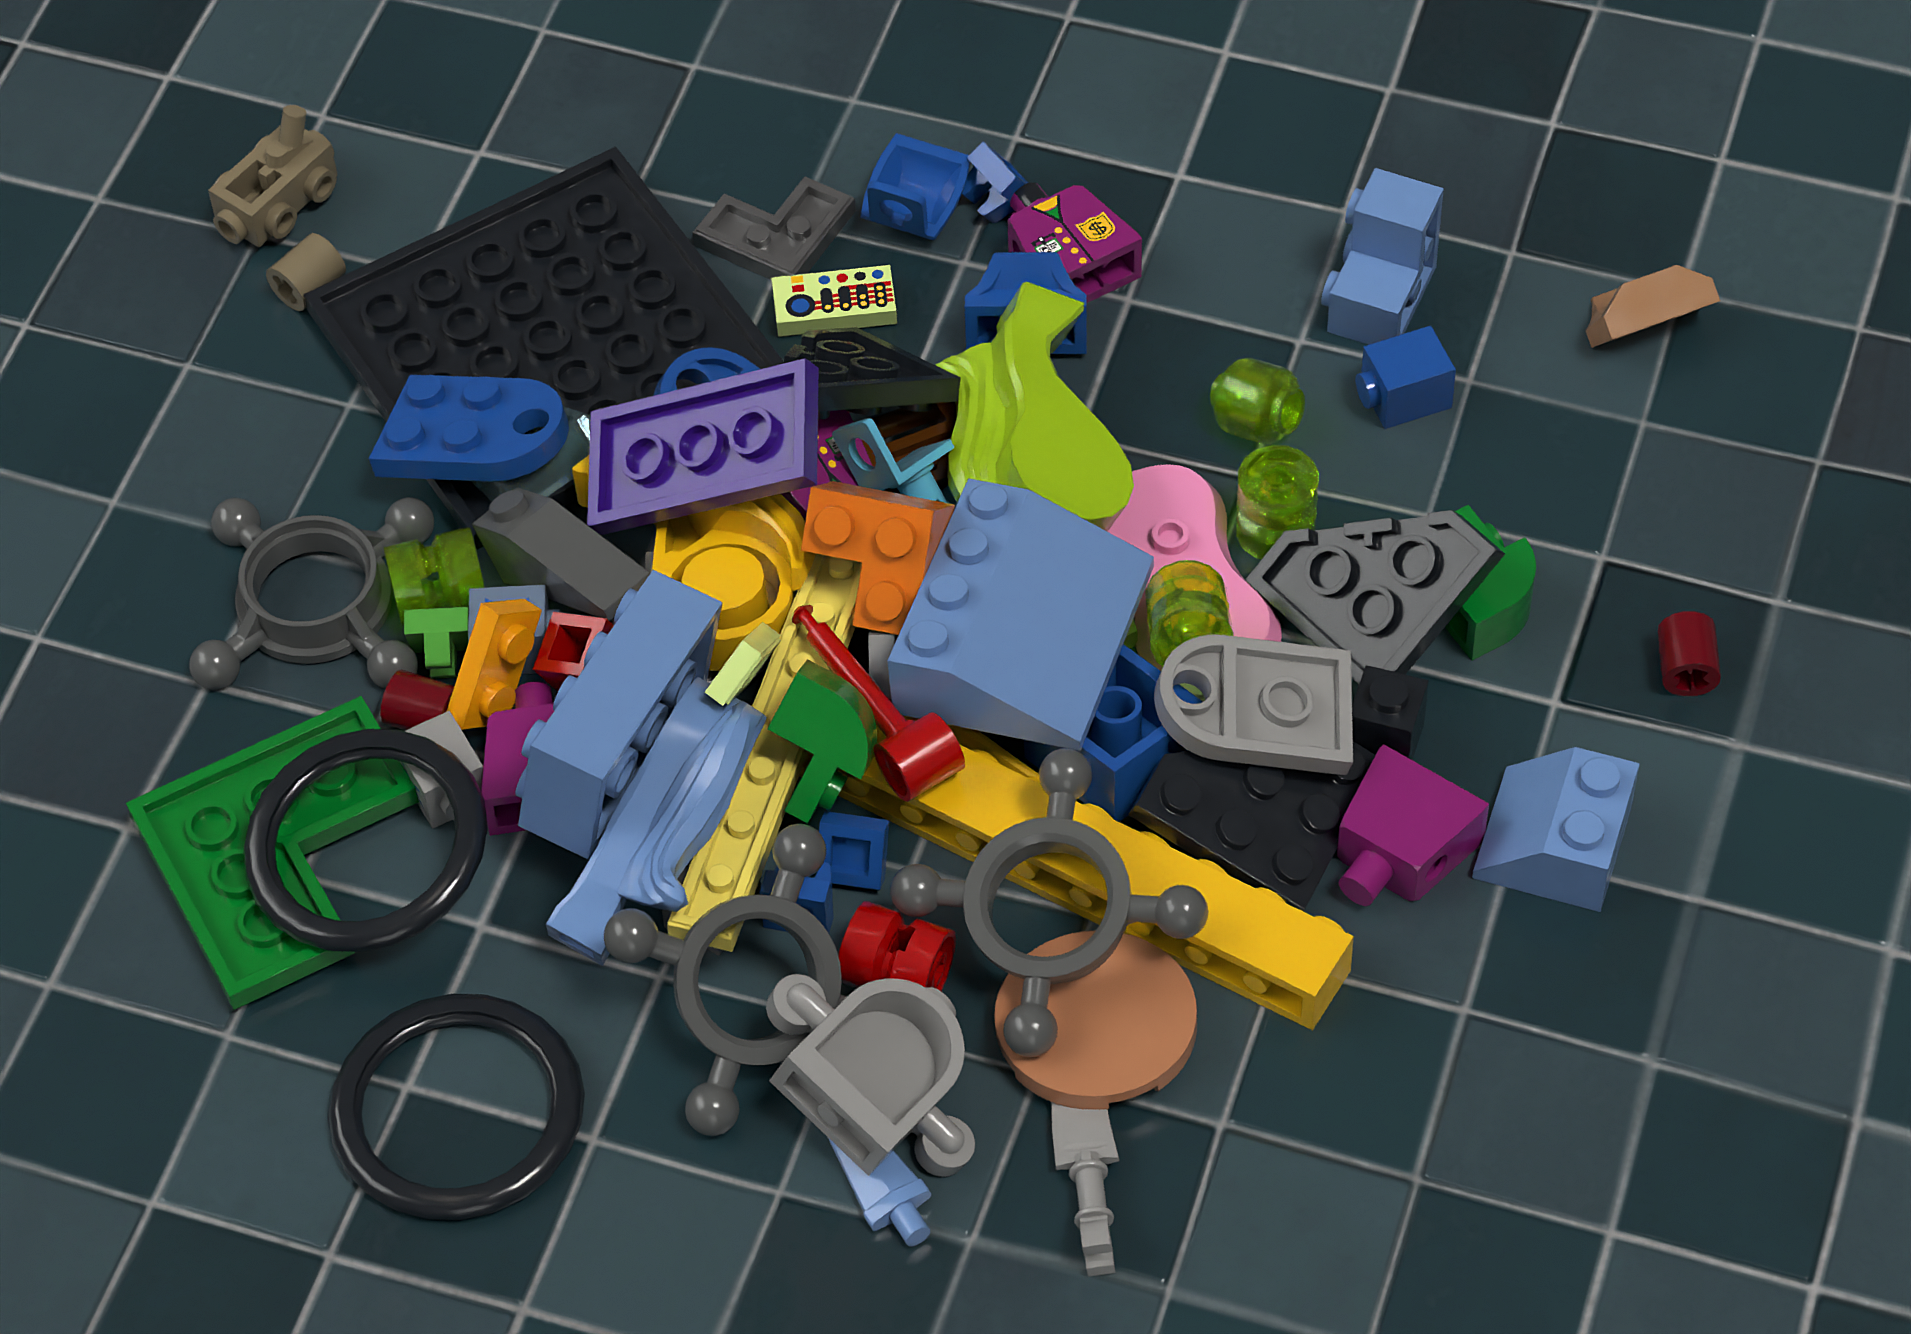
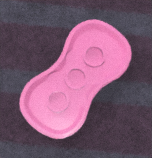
[1108,465,1282,671]

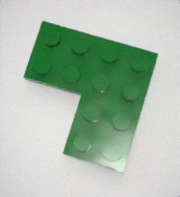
[126,696,419,1010]

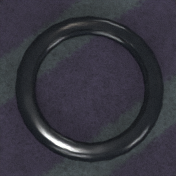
[243,729,488,952]
[328,994,585,1220]

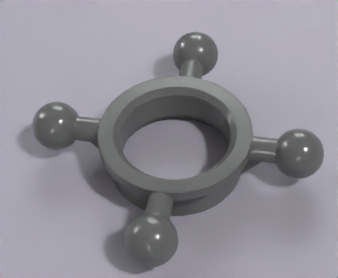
[189,497,435,690]
[890,748,1209,1057]
[603,824,847,1136]

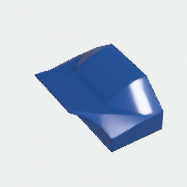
[965,252,1087,354]

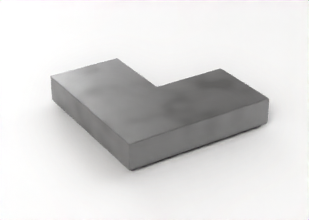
[693,176,856,280]

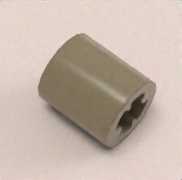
[266,233,346,311]

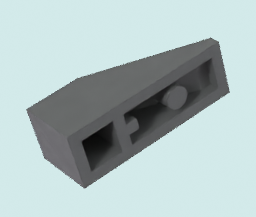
[472,487,650,621]

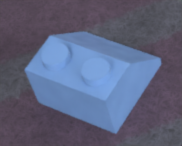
[1472,747,1640,912]

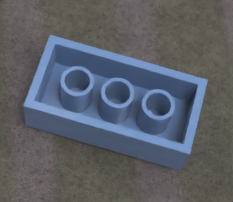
[515,570,723,859]

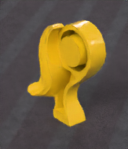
[572,455,816,671]

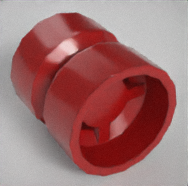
[838,901,956,992]

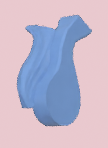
[546,677,767,966]

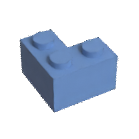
[1321,168,1444,345]

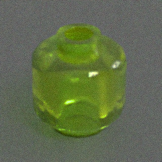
[1210,358,1305,445]

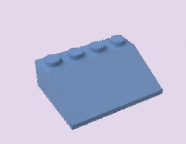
[887,478,1154,751]

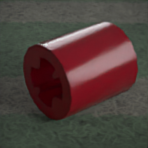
[1658,611,1721,696]
[380,669,454,731]

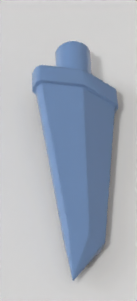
[828,1138,931,1246]

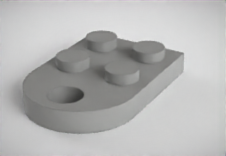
[1154,634,1353,776]

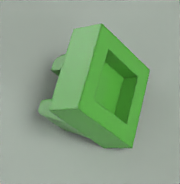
[404,607,469,679]

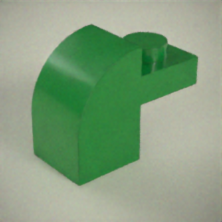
[1445,505,1536,661]
[768,659,877,823]

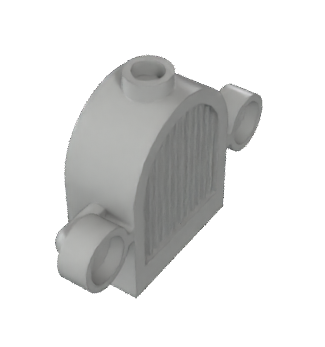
[766,974,975,1177]

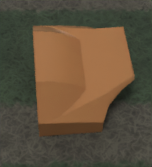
[1586,265,1720,348]

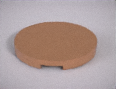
[994,931,1197,1110]

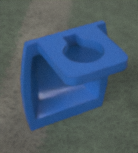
[861,133,971,240]

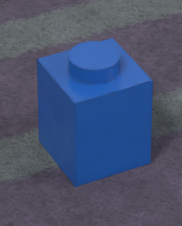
[1355,325,1456,429]

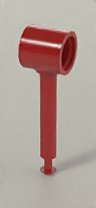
[792,605,965,802]

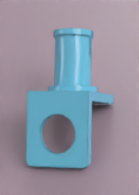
[832,418,954,503]

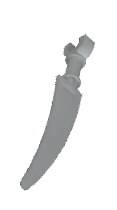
[1052,1102,1119,1277]

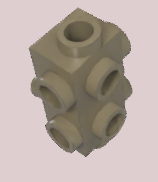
[208,105,338,247]

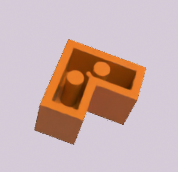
[801,481,955,635]

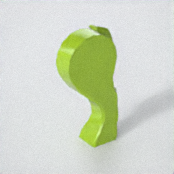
[936,282,1134,532]

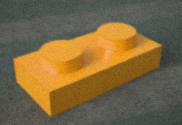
[446,599,542,730]

